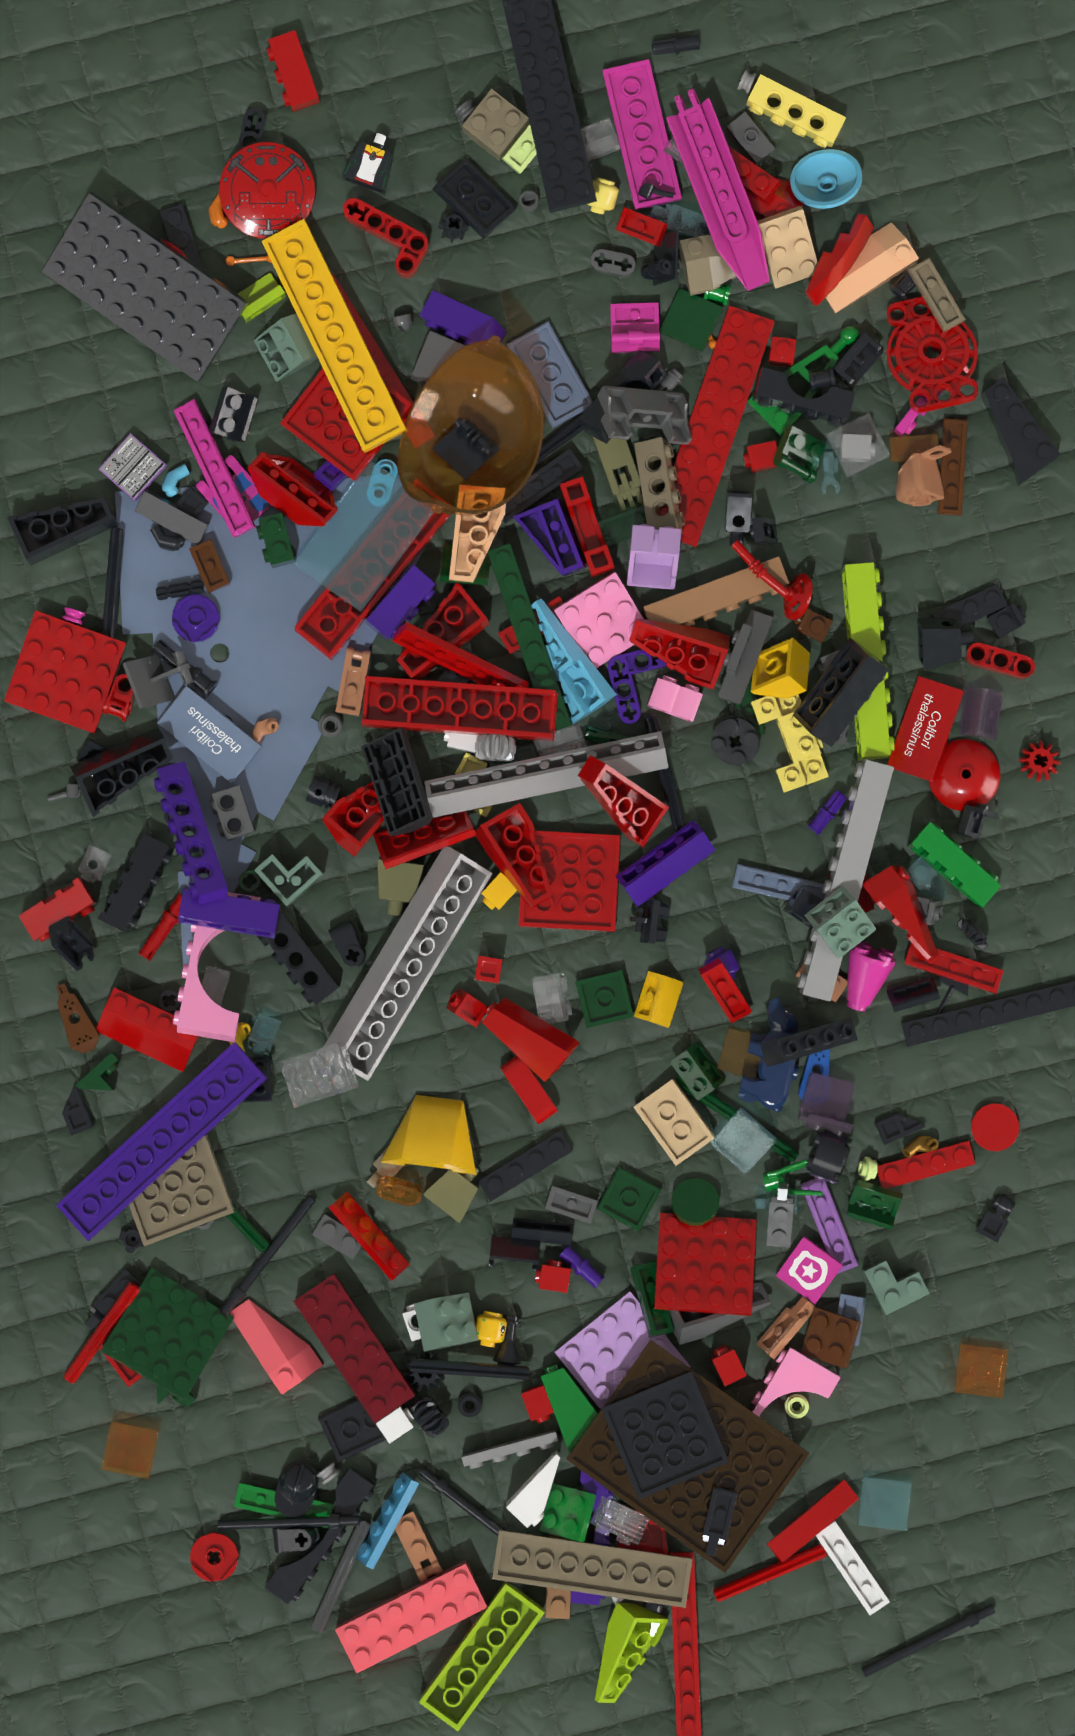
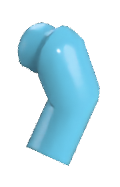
[162,464,190,497]

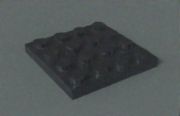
[601,1371,729,1499]

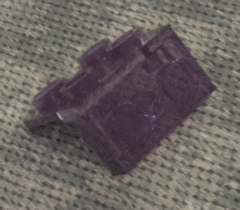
[797,1072,855,1135]

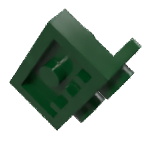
[670,1041,726,1100]

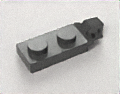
[766,1182,794,1248]

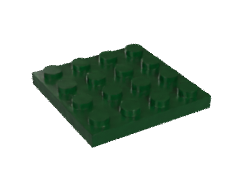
[101,1268,234,1402]

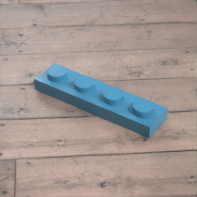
[356,1472,419,1569]

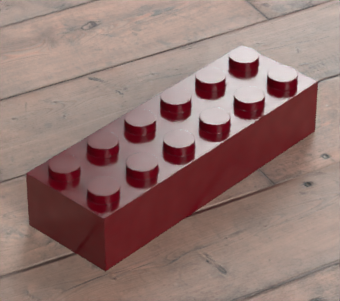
[293,1273,416,1423]

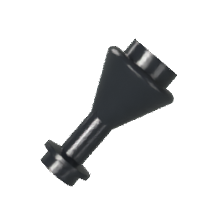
[493,1315,521,1365]

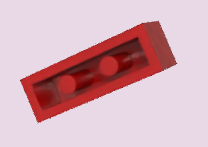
[266,30,320,112]

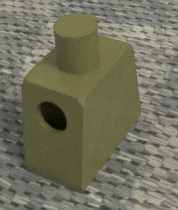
[378,859,424,916]
[423,1167,479,1223]

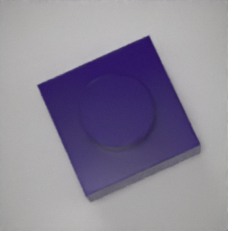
[314,461,348,491]

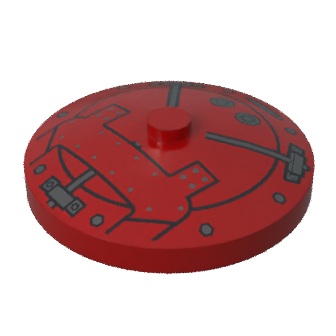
[219,142,315,239]

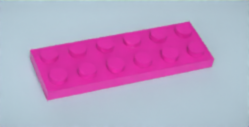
[602,59,682,211]

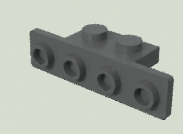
[718,610,773,704]

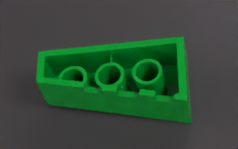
[907,822,1001,908]

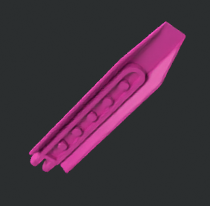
[666,88,770,291]

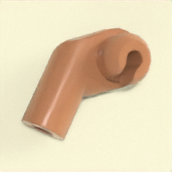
[251,718,279,744]

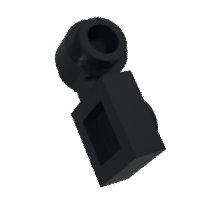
[976,1194,1015,1243]

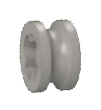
[737,69,757,94]
[316,1462,341,1485]

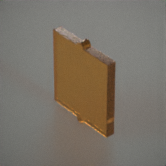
[717,1028,761,1078]

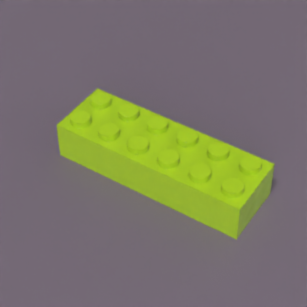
[419,1581,545,1731]

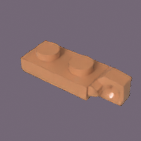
[757,1297,815,1359]

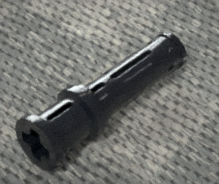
[151,639,218,699]

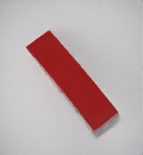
[805,214,874,306]
[766,1480,859,1563]

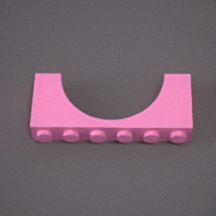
[173,892,260,1042]
[751,1346,841,1416]

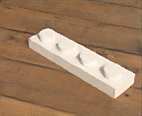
[816,1520,890,1615]

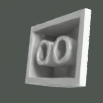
[506,1450,560,1528]

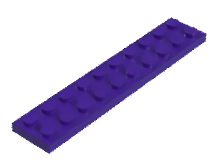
[56,1042,268,1241]

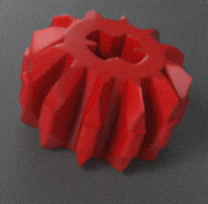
[1019,741,1060,782]

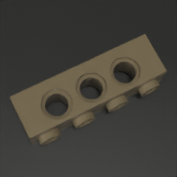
[634,437,685,534]

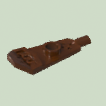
[56,983,100,1054]

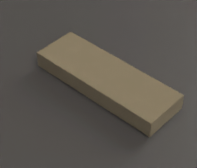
[908,258,966,332]

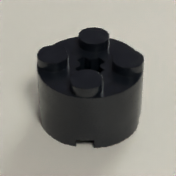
[806,1130,853,1185]

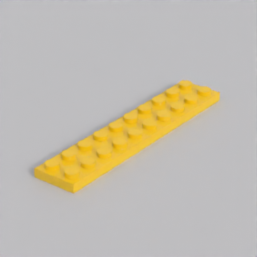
[262,219,408,453]

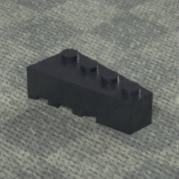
[7,497,118,566]

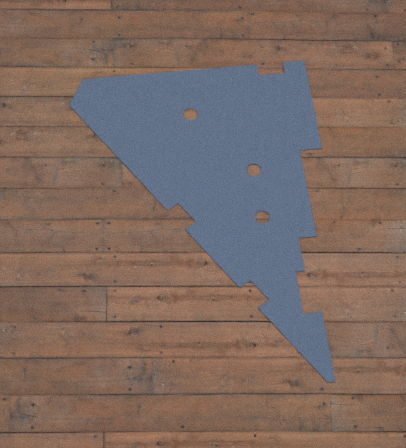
[115,474,436,967]

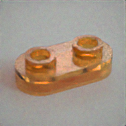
[376,1176,422,1206]

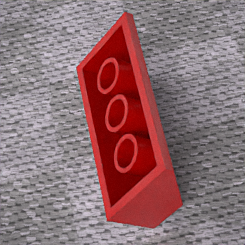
[96,987,200,1072]

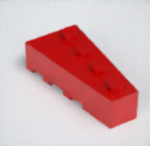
[577,755,669,847]

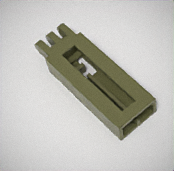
[592,437,644,511]

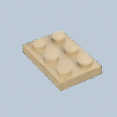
[757,206,818,289]
[634,1079,715,1166]

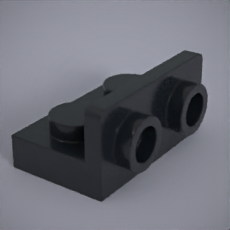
[209,386,258,442]

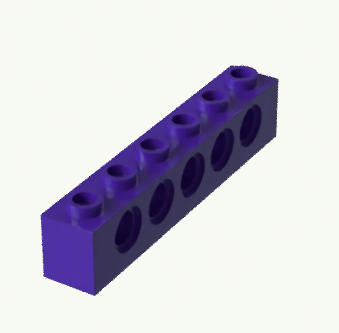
[153,761,228,905]

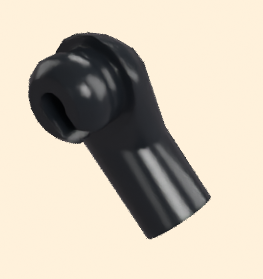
[150,525,184,552]

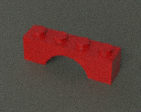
[560,476,615,578]

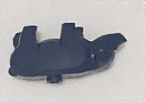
[739,997,799,1113]

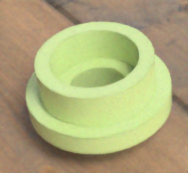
[858,1157,877,1181]
[785,1394,809,1418]

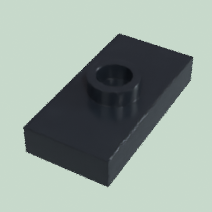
[886,977,940,1012]

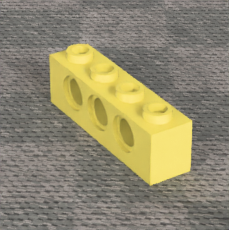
[746,74,846,148]

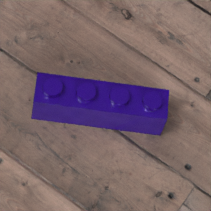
[615,820,715,907]
[178,889,280,939]

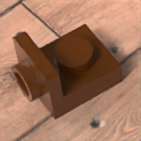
[795,608,833,643]

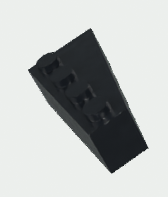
[981,378,1061,486]
[70,727,173,817]
[98,833,173,933]

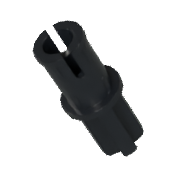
[651,35,700,55]

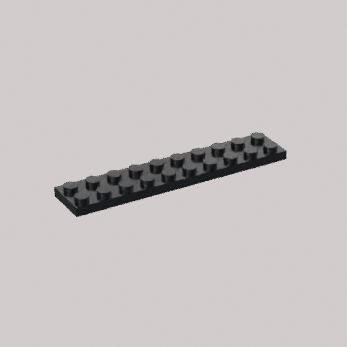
[502,0,597,213]

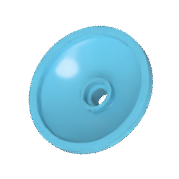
[790,149,862,209]

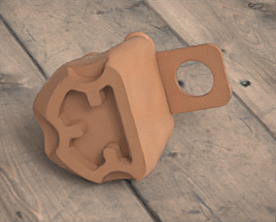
[896,445,952,506]

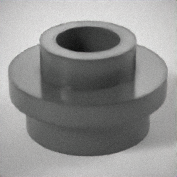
[318,713,342,737]

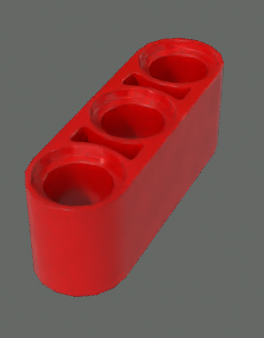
[965,643,1035,679]
[500,1055,558,1125]

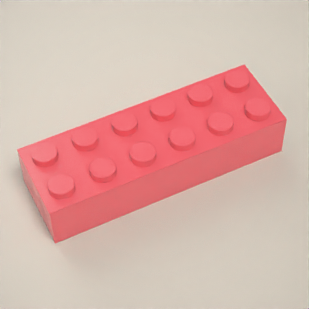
[335,1560,488,1673]

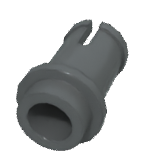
[654,368,684,392]

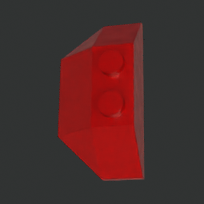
[248,452,338,526]

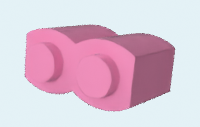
[647,675,703,722]

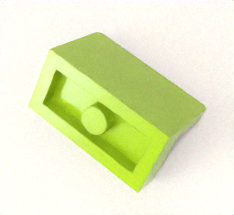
[238,273,286,323]

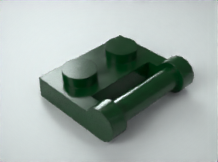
[773,425,827,484]

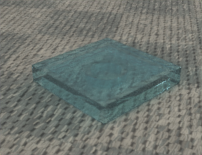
[709,1108,777,1175]
[858,1476,912,1531]

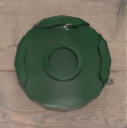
[671,1178,719,1226]

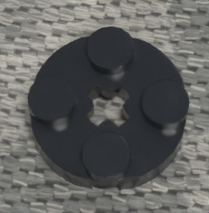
[711,717,760,766]

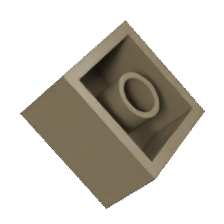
[462,89,529,161]

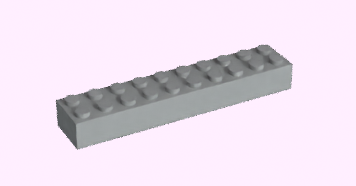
[320,846,493,1081]

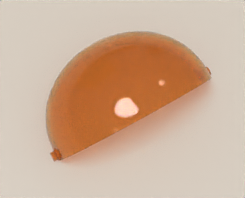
[398,335,544,516]

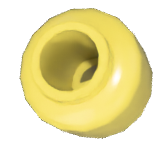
[587,177,619,214]

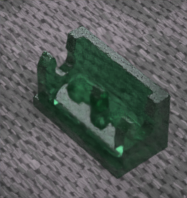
[598,506,647,547]

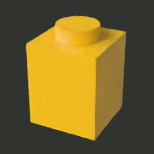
[481,872,517,910]

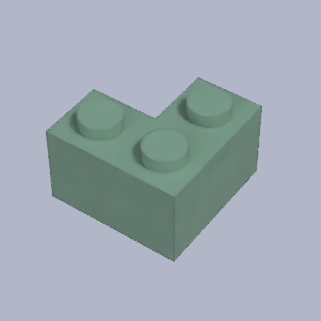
[254,854,324,907]
[862,1259,930,1315]

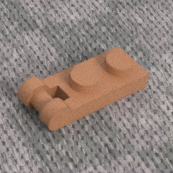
[335,646,371,716]
[395,1511,443,1583]

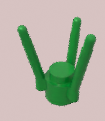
[763,1159,823,1196]

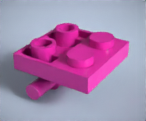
[610,303,660,353]

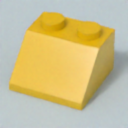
[751,638,810,699]

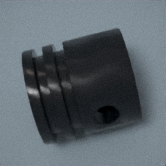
[306,775,343,809]

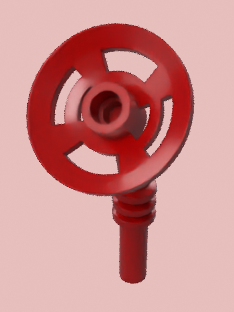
[731,540,813,620]

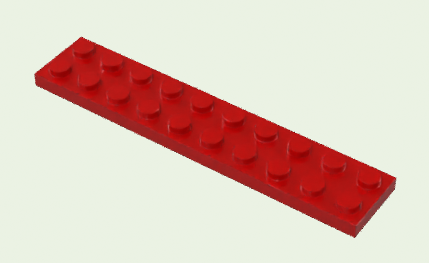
[660,305,775,547]

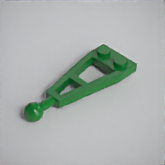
[747,326,859,436]

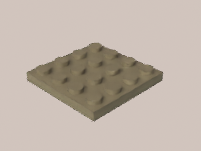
[129,1134,235,1246]

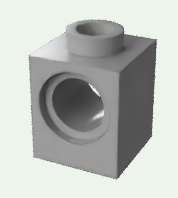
[840,434,876,463]

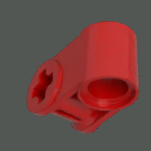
[103,674,135,722]

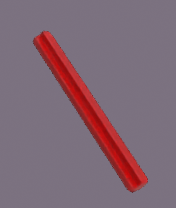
[64,1282,140,1384]
[713,1544,827,1602]

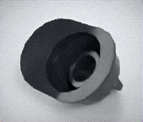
[274,1461,319,1518]

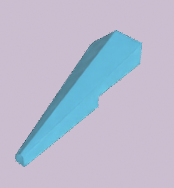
[531,599,617,724]

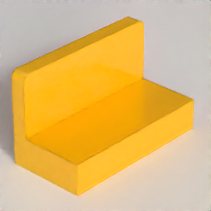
[634,971,683,1028]

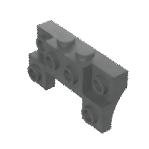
[597,386,692,445]

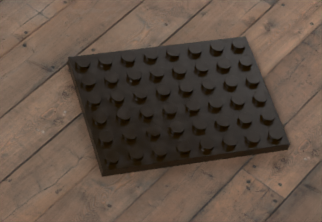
[566,1339,810,1573]

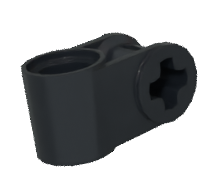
[328,920,366,968]
[272,1527,321,1553]

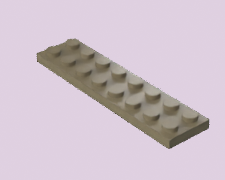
[492,1530,692,1608]

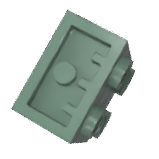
[805,885,876,958]

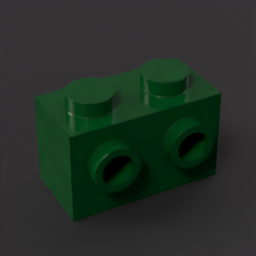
[256,513,296,569]

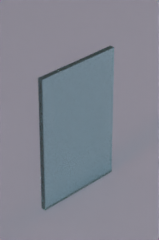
[293,461,438,612]

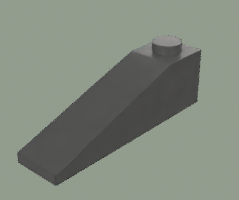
[669,1283,771,1345]

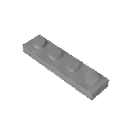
[462,1430,558,1469]

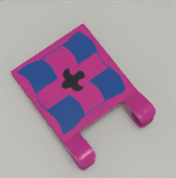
[196,455,272,522]

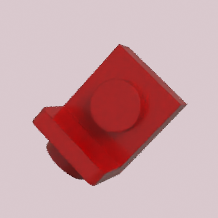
[446,988,488,1028]

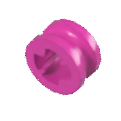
[61,607,85,625]

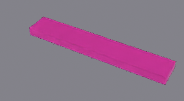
[173,399,256,538]

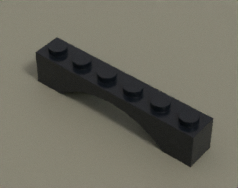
[264,1466,375,1604]

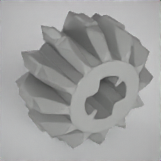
[475,734,516,762]

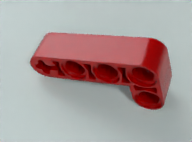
[343,198,428,278]

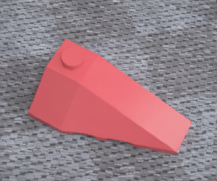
[229,1299,323,1395]

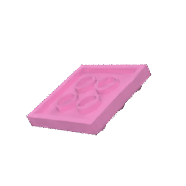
[553,571,644,668]

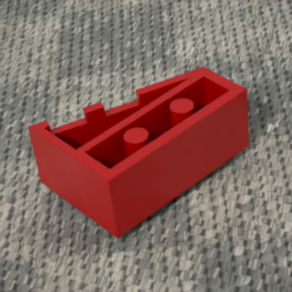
[19,877,98,943]

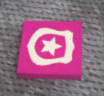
[776,1236,844,1304]

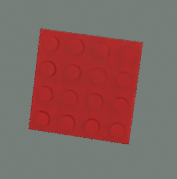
[280,368,414,482]
[4,610,127,734]
[519,831,620,932]
[654,1213,756,1316]

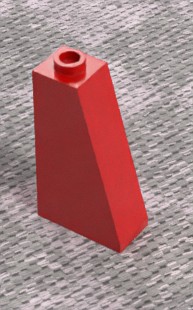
[482,998,580,1082]

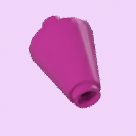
[847,941,896,1011]

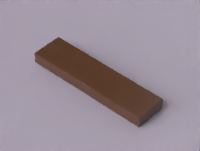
[937,418,968,516]

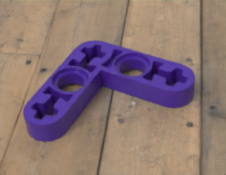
[607,650,667,725]

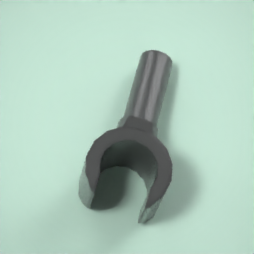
[47,784,81,802]

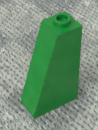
[541,1364,598,1453]

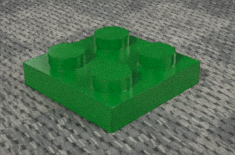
[540,1483,596,1543]

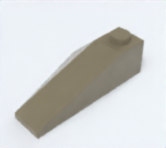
[678,235,737,296]

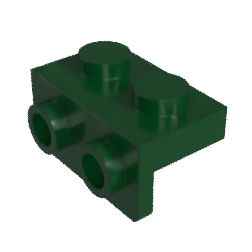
[846,1179,903,1229]

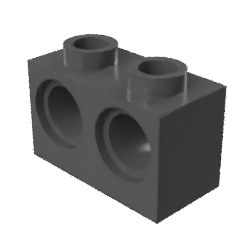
[209,785,255,841]

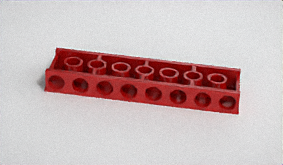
[294,480,453,661]
[361,676,558,741]

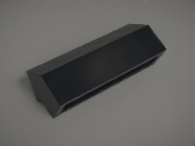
[511,1218,573,1245]

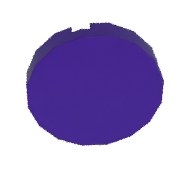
[172,594,220,643]

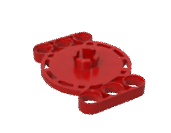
[886,296,978,413]

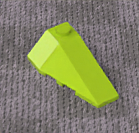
[595,1603,669,1703]

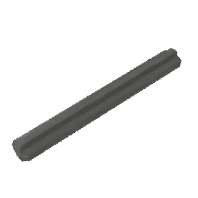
[311,1519,371,1633]

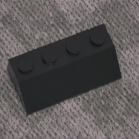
[793,637,889,747]

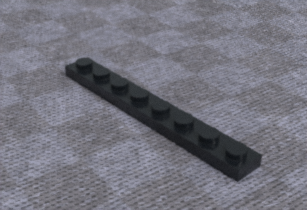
[901,981,1075,1047]

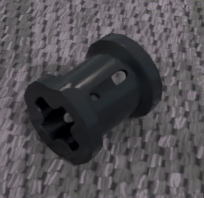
[889,269,916,301]
[808,366,836,392]

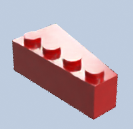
[397,583,490,680]

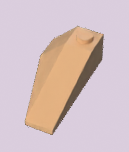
[826,223,919,314]
[449,486,508,582]

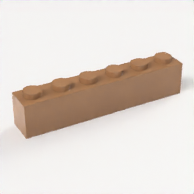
[643,557,789,626]

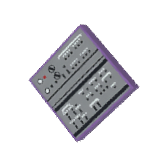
[99,433,167,501]

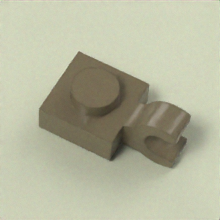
[367,1146,403,1188]

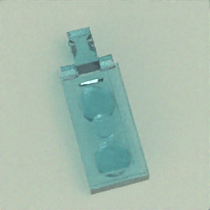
[650,204,711,238]

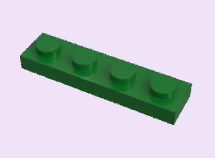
[234,1482,334,1528]

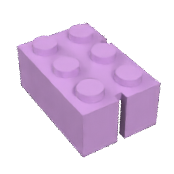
[627,524,681,590]

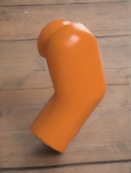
[208,192,228,229]

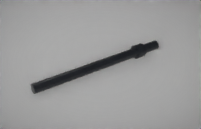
[220,1195,316,1316]
[418,1467,505,1536]
[217,1514,360,1530]
[861,1604,996,1677]

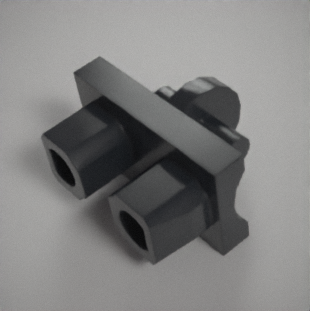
[629,900,670,944]

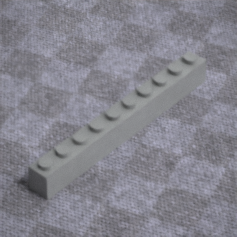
[424,731,668,818]
[797,758,894,1001]

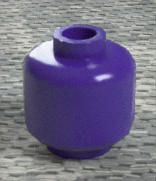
[704,946,740,979]

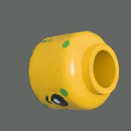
[475,1311,507,1347]

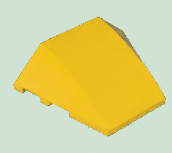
[381,1095,476,1175]

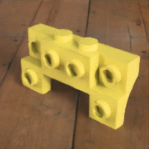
[751,694,829,793]

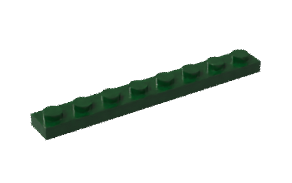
[487,544,572,732]

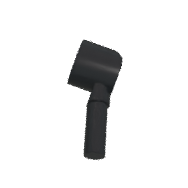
[638,183,674,200]

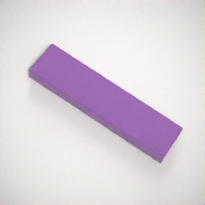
[800,1178,858,1274]

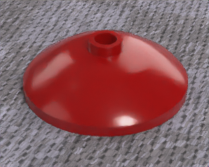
[928,739,1000,811]

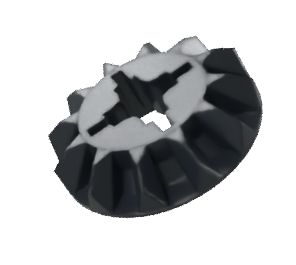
[957,918,988,949]

